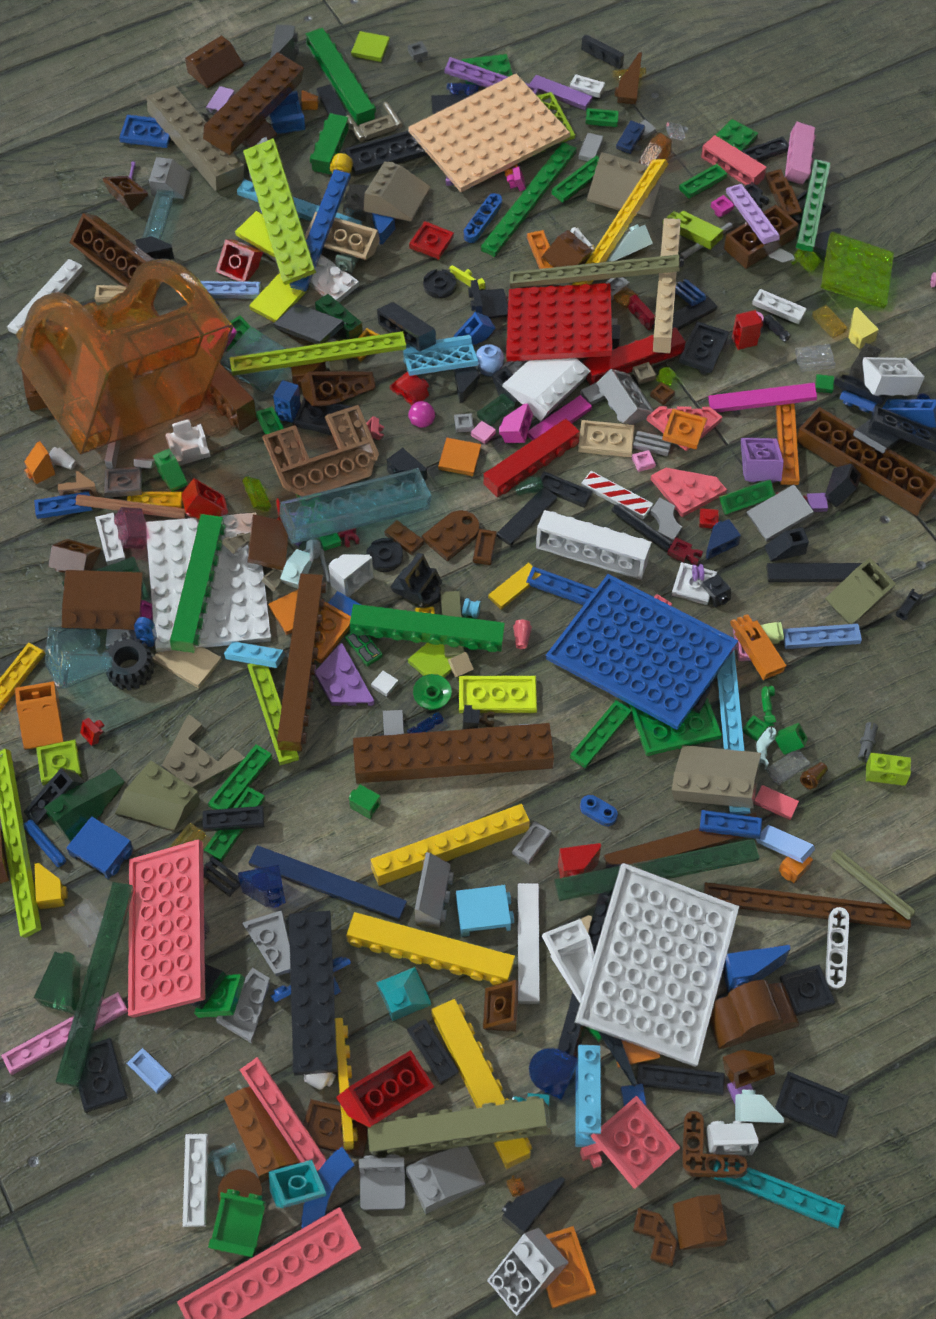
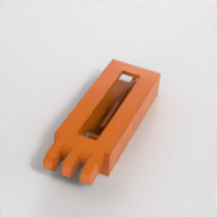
[730,614,786,680]

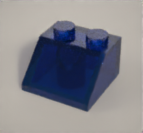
[238,865,286,908]

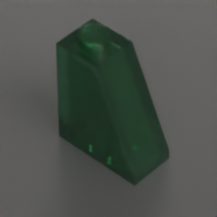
[33,951,81,1015]

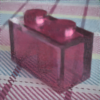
[114,507,150,549]

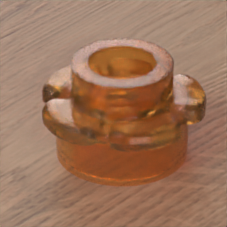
[506,1175,525,1197]

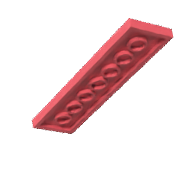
[177,1207,361,1319]

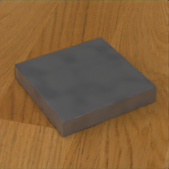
[104,467,142,498]

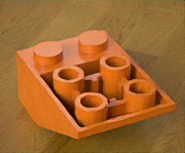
[15,681,64,750]

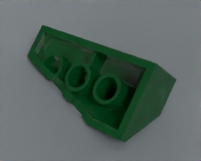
[44,768,125,842]

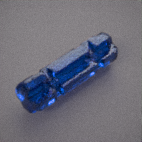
[408,712,443,734]

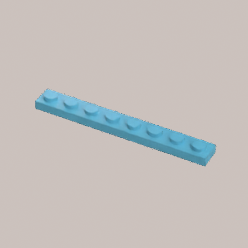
[237,180,362,225]

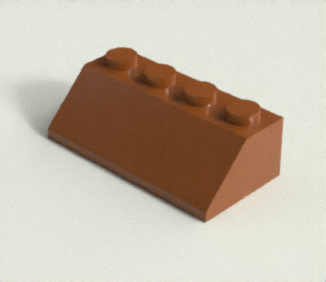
[224,1087,301,1183]

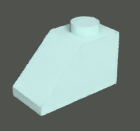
[280,549,315,588]
[735,1090,784,1123]

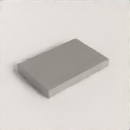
[747,485,814,542]

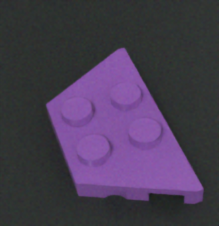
[315,643,374,706]

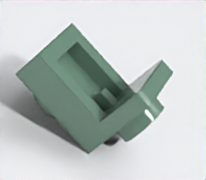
[336,253,359,273]

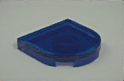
[529,1048,578,1099]

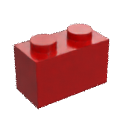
[732,310,763,350]

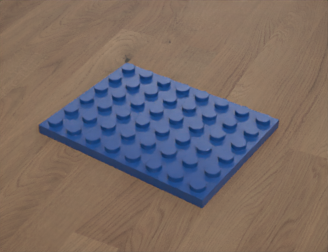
[546,574,738,730]

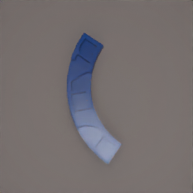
[302,1147,355,1277]

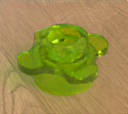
[656,367,676,385]

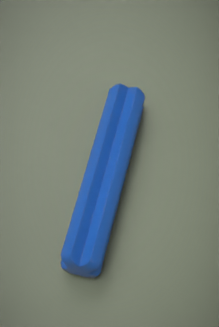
[24,820,66,867]

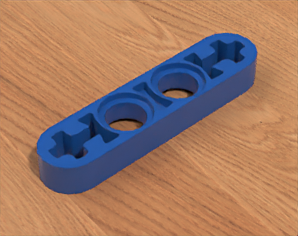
[464,193,502,243]

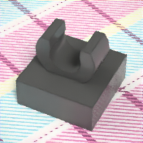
[407,41,428,63]

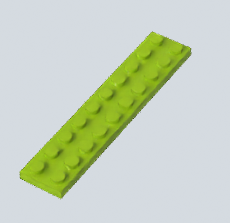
[243,138,316,285]

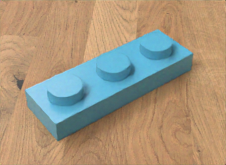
[224,642,285,668]

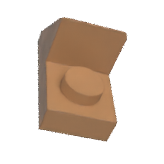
[58,471,98,497]

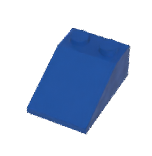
[723,945,791,992]

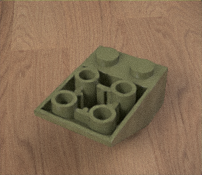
[825,557,896,624]

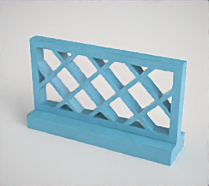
[402,335,479,376]

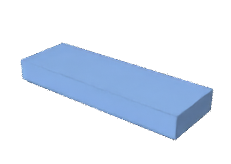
[756,825,815,863]

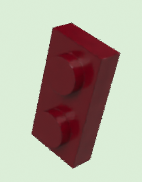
[628,294,655,330]

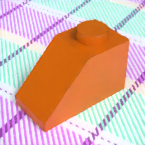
[24,441,56,484]

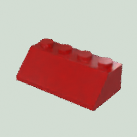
[336,1050,434,1128]

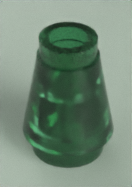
[515,475,543,496]

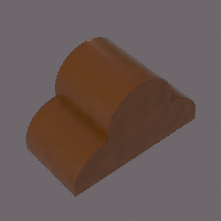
[709,980,799,1050]

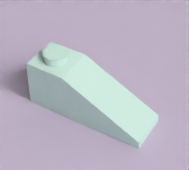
[606,224,653,262]

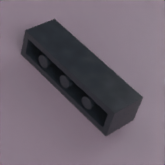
[377,302,436,352]

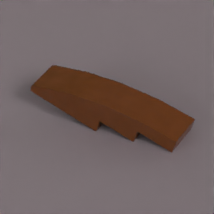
[765,169,801,216]

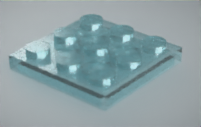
[220,326,286,392]

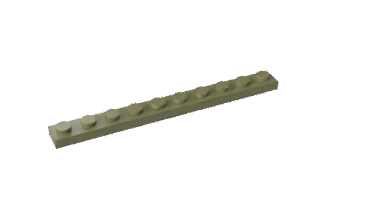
[509,254,680,289]

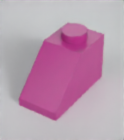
[499,403,533,443]

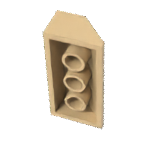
[305,212,380,260]

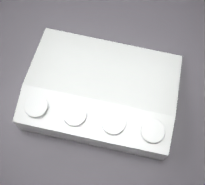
[502,358,590,421]

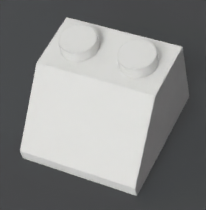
[329,554,373,597]
[706,1120,758,1156]

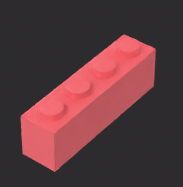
[701,135,766,185]

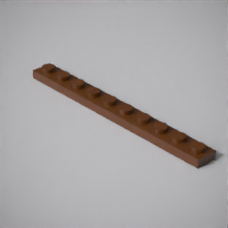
[703,882,911,930]

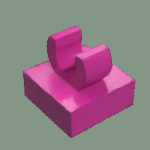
[507,167,526,191]
[711,195,734,218]

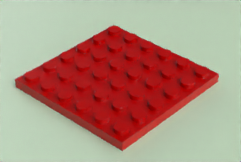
[506,283,612,362]

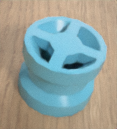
[462,598,481,619]

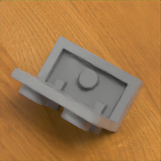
[359,1155,405,1211]

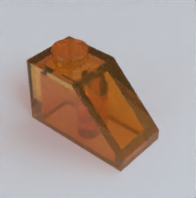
[639,132,672,166]

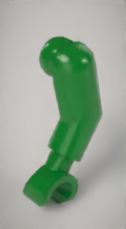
[761,686,776,726]

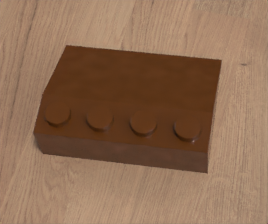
[62,570,143,630]

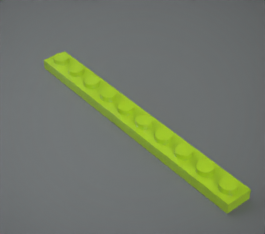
[230,331,406,376]
[0,748,42,938]

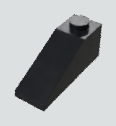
[23,768,85,825]
[502,1177,565,1236]

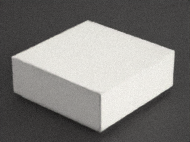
[371,671,398,697]

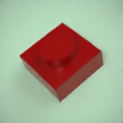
[699,508,719,529]

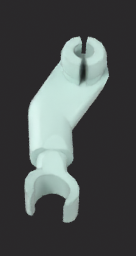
[756,727,776,770]

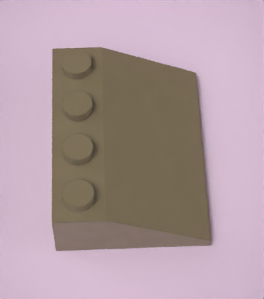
[587,152,663,220]
[364,162,430,221]
[672,745,761,808]

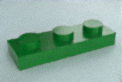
[679,164,727,199]
[719,480,775,514]

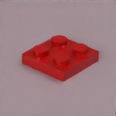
[409,221,454,259]

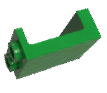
[208,1189,267,1257]

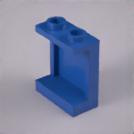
[269,91,305,134]
[66,816,133,880]

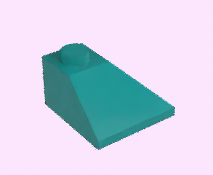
[376,967,432,1021]
[269,1160,326,1208]

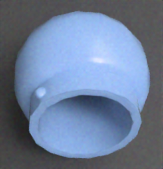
[476,344,504,376]

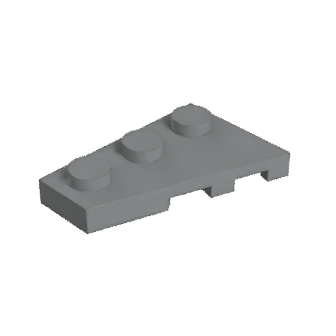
[242,911,290,976]
[216,968,270,1044]

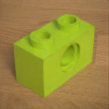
[866,753,911,786]

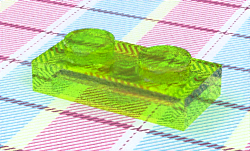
[242,476,272,512]

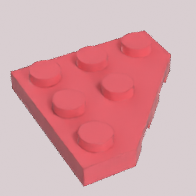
[647,406,722,451]
[650,468,727,517]

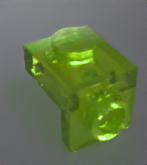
[791,249,821,273]

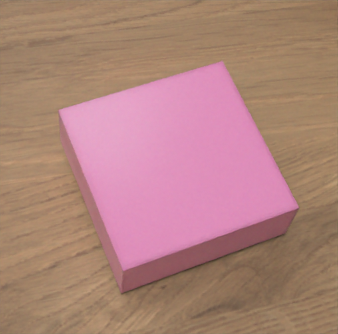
[471,421,496,444]
[632,450,656,472]

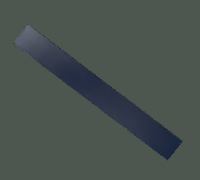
[248,845,407,921]

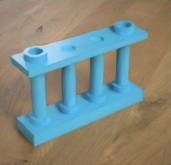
[575,1045,601,1147]

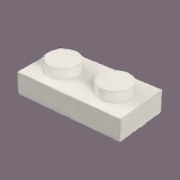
[570,75,605,98]

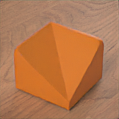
[301,90,318,110]

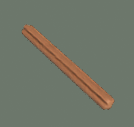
[76,494,186,519]

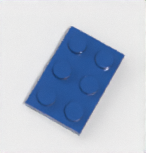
[119,115,171,148]

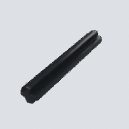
[612,504,672,551]

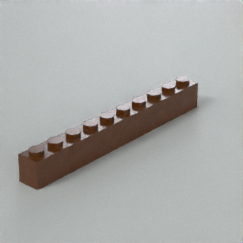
[277,574,327,751]

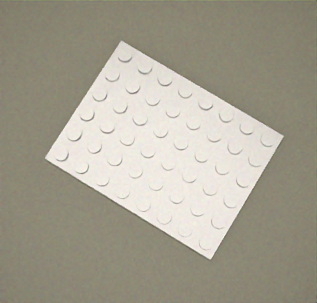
[145,513,271,652]
[575,863,739,1067]

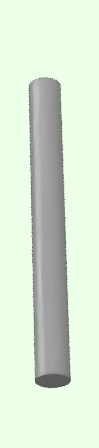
[680,222,733,259]

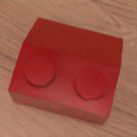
[216,239,263,282]
[181,478,228,520]
[558,843,601,888]

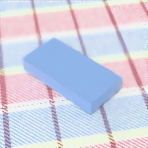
[127,1048,173,1094]

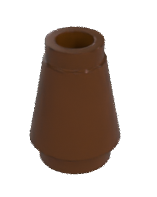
[800,762,828,789]

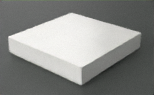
[671,562,717,605]

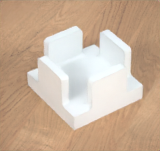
[165,419,210,465]

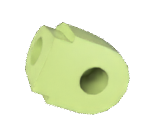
[761,622,784,644]

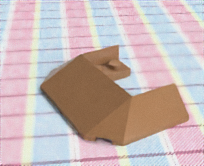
[262,405,379,499]

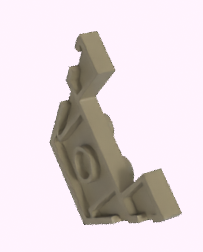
[222,533,300,592]
[162,715,245,789]

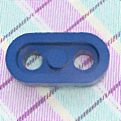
[134,617,157,647]
[580,795,618,826]

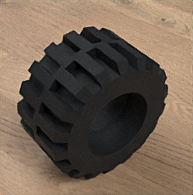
[103,637,154,690]

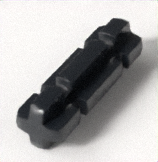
[763,314,791,342]

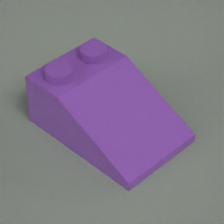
[741,438,784,483]

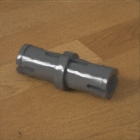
[858,722,878,762]

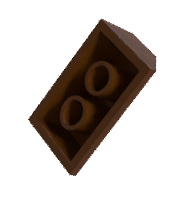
[185,35,243,89]

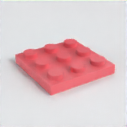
[591,1096,680,1189]

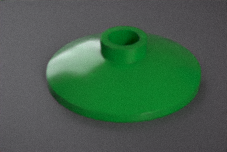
[413,674,452,710]

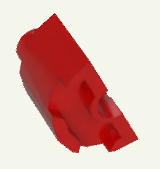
[389,371,429,406]

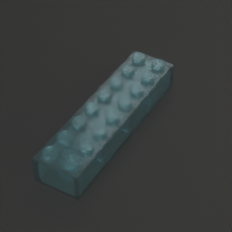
[279,468,432,544]

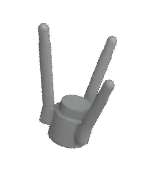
[304,539,330,583]

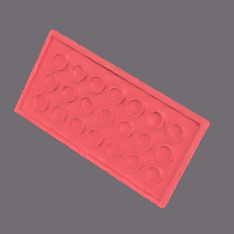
[128,839,205,1018]

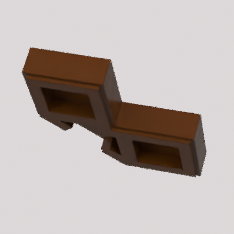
[633,1208,677,1266]

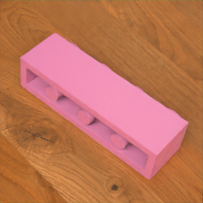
[785,122,816,185]

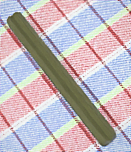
[831,849,916,920]

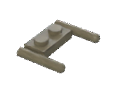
[346,102,403,142]

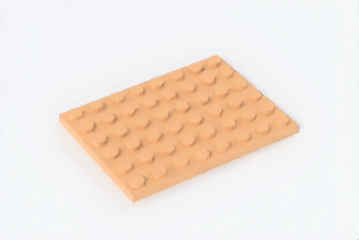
[409,74,570,192]

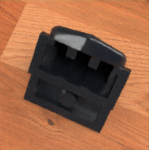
[390,553,442,608]

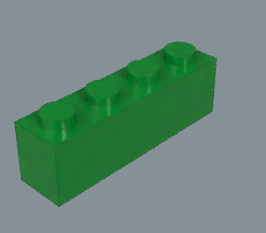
[309,113,349,174]

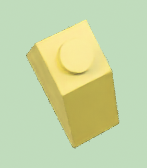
[848,307,879,349]

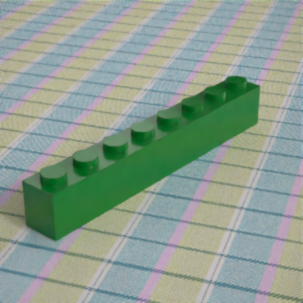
[305,27,376,126]
[170,514,226,653]
[350,604,505,652]

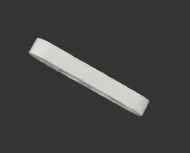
[825,907,849,990]

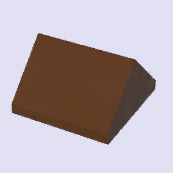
[103,176,149,211]
[483,980,519,1032]

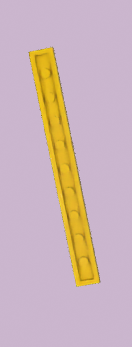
[572,159,668,285]

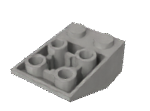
[487,1228,569,1316]

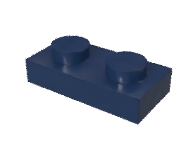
[616,120,645,154]

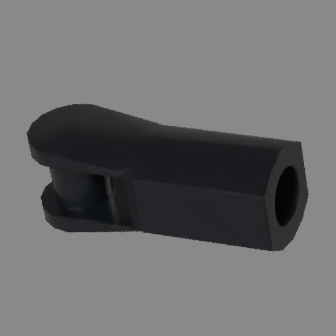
[896,589,923,621]

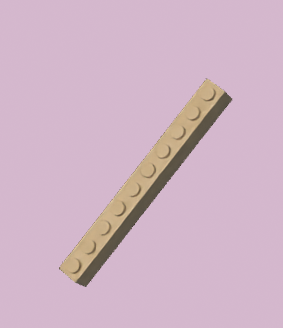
[653,218,681,353]

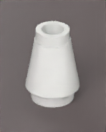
[49,447,77,470]

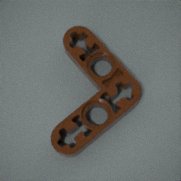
[683,1111,748,1178]

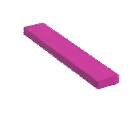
[708,383,817,412]

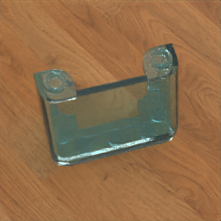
[45,627,113,689]

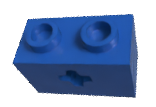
[273,380,301,423]

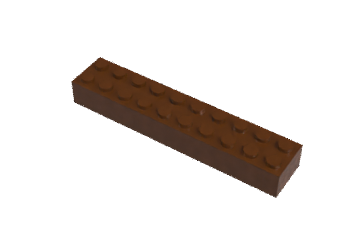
[353,723,554,784]

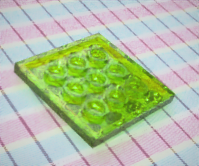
[821,232,894,309]

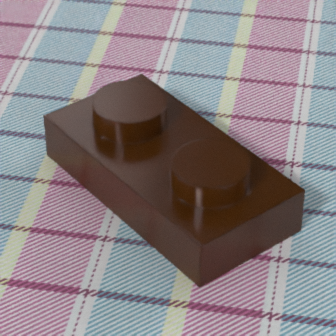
[384,520,424,555]

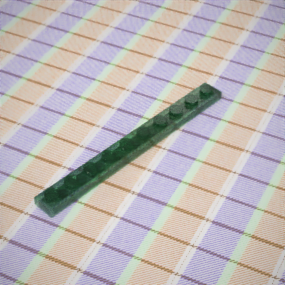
[554,839,760,901]
[55,882,134,1088]

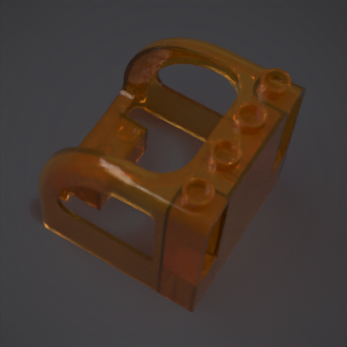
[16,259,233,455]

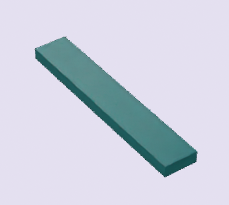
[711,1161,845,1228]

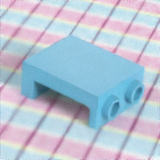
[456,885,514,937]

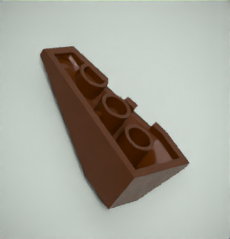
[300,371,375,406]

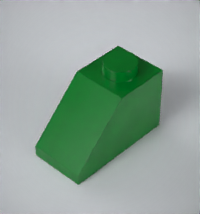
[153,449,188,492]

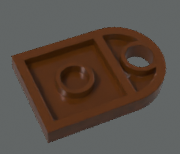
[422,510,479,562]

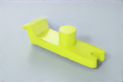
[449,265,485,290]

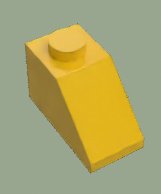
[35,863,68,909]

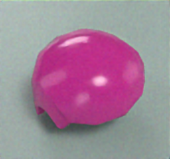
[408,401,435,428]

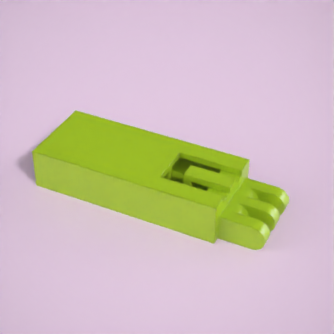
[662,211,723,250]

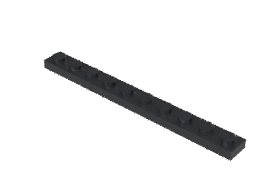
[555,864,622,1062]

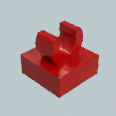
[80,718,105,746]

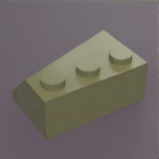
[115,761,200,831]

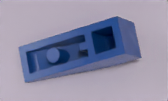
[883,399,936,428]

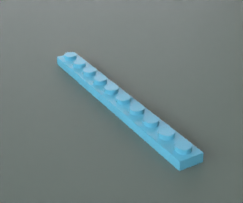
[717,637,751,815]

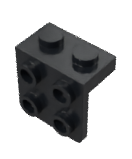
[468,280,508,319]

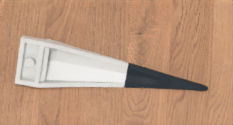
[542,919,637,1087]

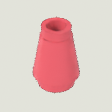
[513,620,532,649]

